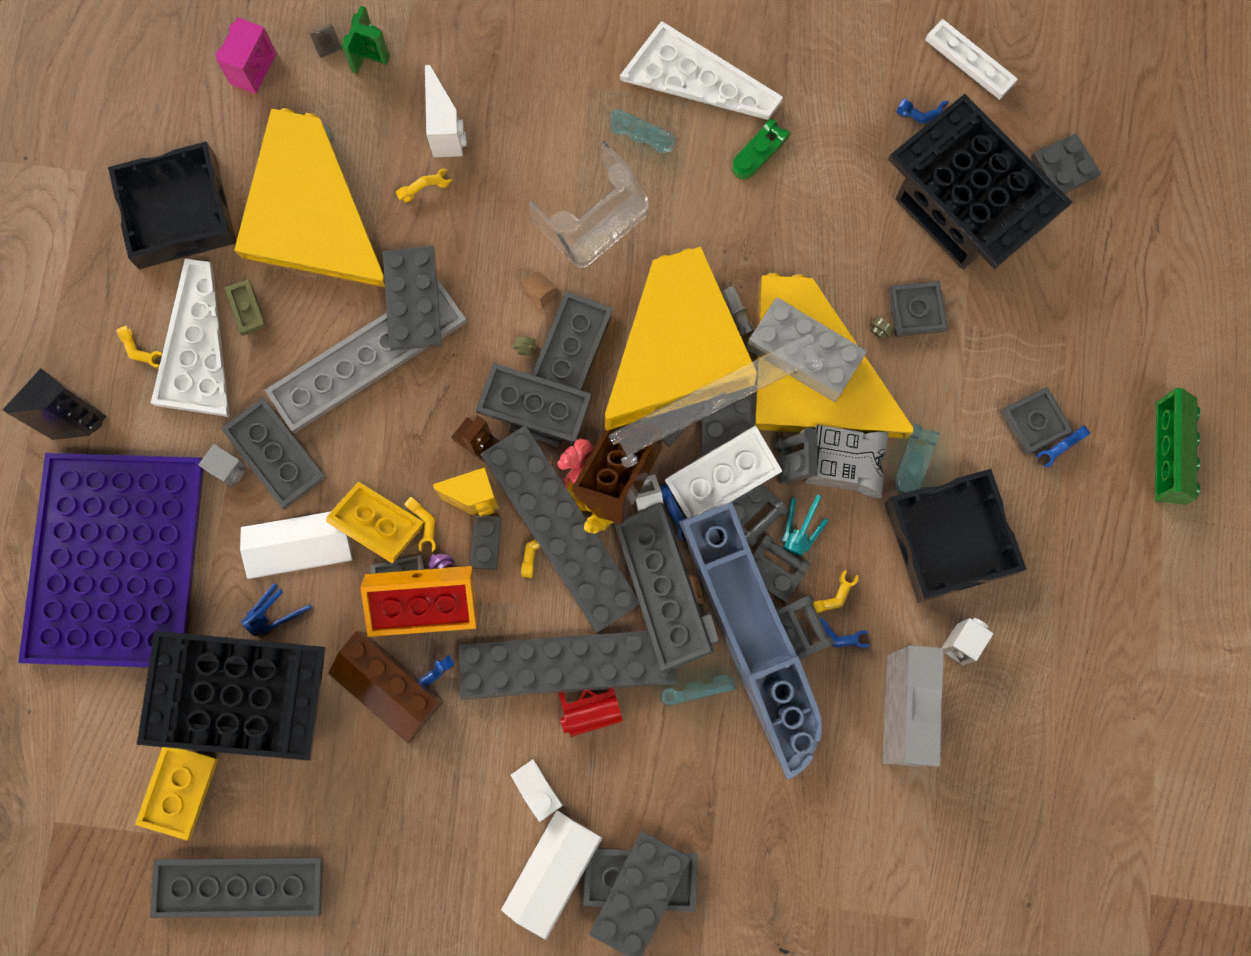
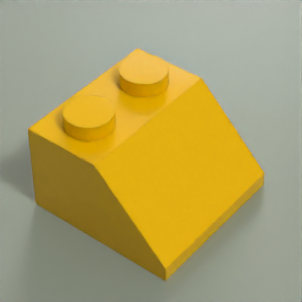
[433,467,499,517]

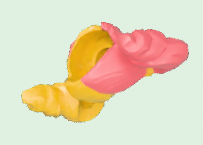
[558,438,615,534]

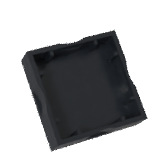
[108,141,236,269]
[885,469,1027,603]

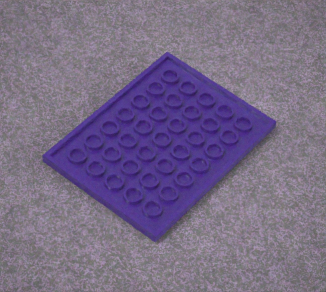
[18,453,204,668]

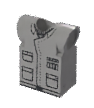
[804,425,889,498]

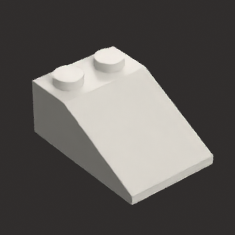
[425,65,467,158]

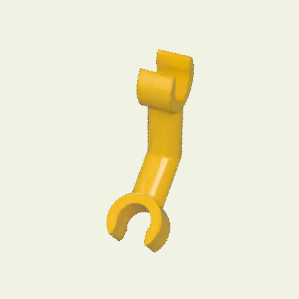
[396,169,452,203]
[116,325,162,370]
[404,497,436,553]
[521,539,541,578]
[813,570,858,613]

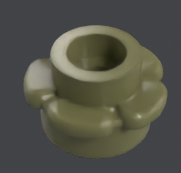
[870,317,894,339]
[512,337,537,356]

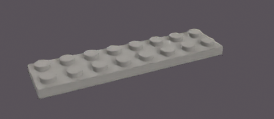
[265,280,467,434]

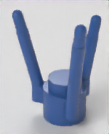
[241,583,312,636]

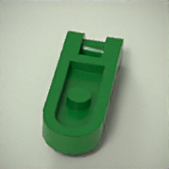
[732,118,791,180]

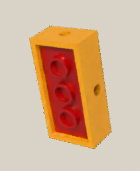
[360,566,478,637]

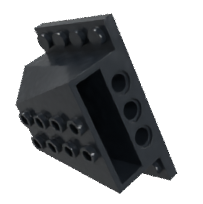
[888,94,1073,270]
[136,630,326,761]

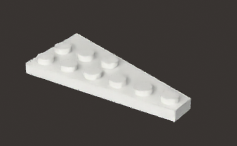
[620,21,783,120]
[151,259,230,417]

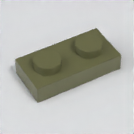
[225,279,267,336]

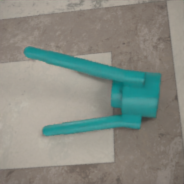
[781,495,828,556]

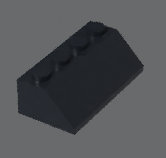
[2,368,107,440]

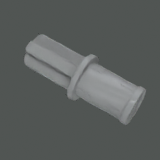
[722,287,755,338]

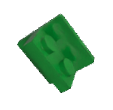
[342,6,390,73]

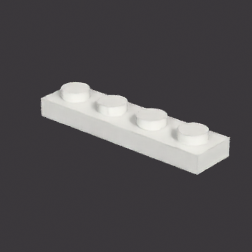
[925,19,1018,100]

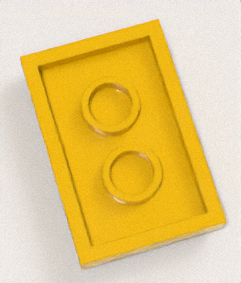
[326,481,424,564]
[135,747,218,841]

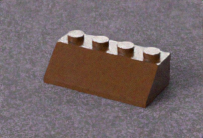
[571,421,662,525]
[328,631,444,743]

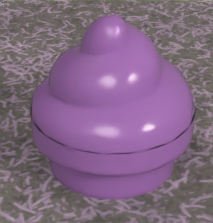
[429,554,455,569]

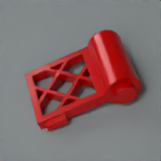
[558,688,623,737]

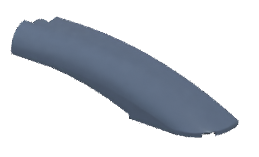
[679,502,822,780]

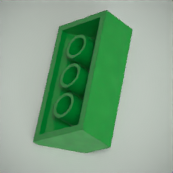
[1155,388,1200,505]

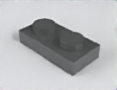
[470,515,502,570]

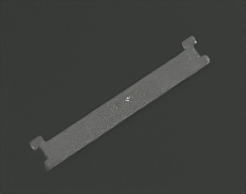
[609,334,829,468]

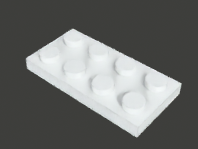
[664,426,782,518]

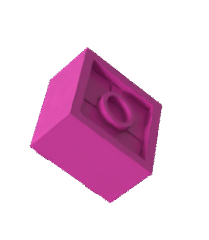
[215,17,277,94]

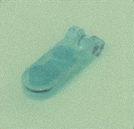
[610,110,677,153]
[894,423,939,494]
[661,674,737,706]

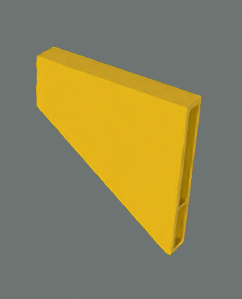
[234,108,385,287]
[605,247,757,431]
[755,273,913,439]

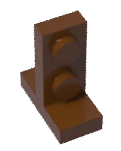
[451,416,500,464]

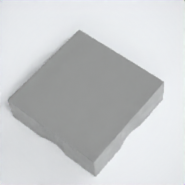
[882,646,944,767]

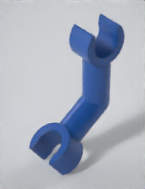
[896,99,949,124]
[1037,425,1091,467]
[659,483,684,541]
[810,616,870,648]
[417,655,455,686]

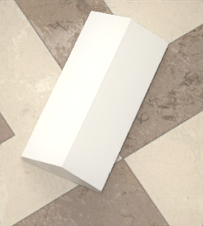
[240,512,353,579]
[501,810,602,940]

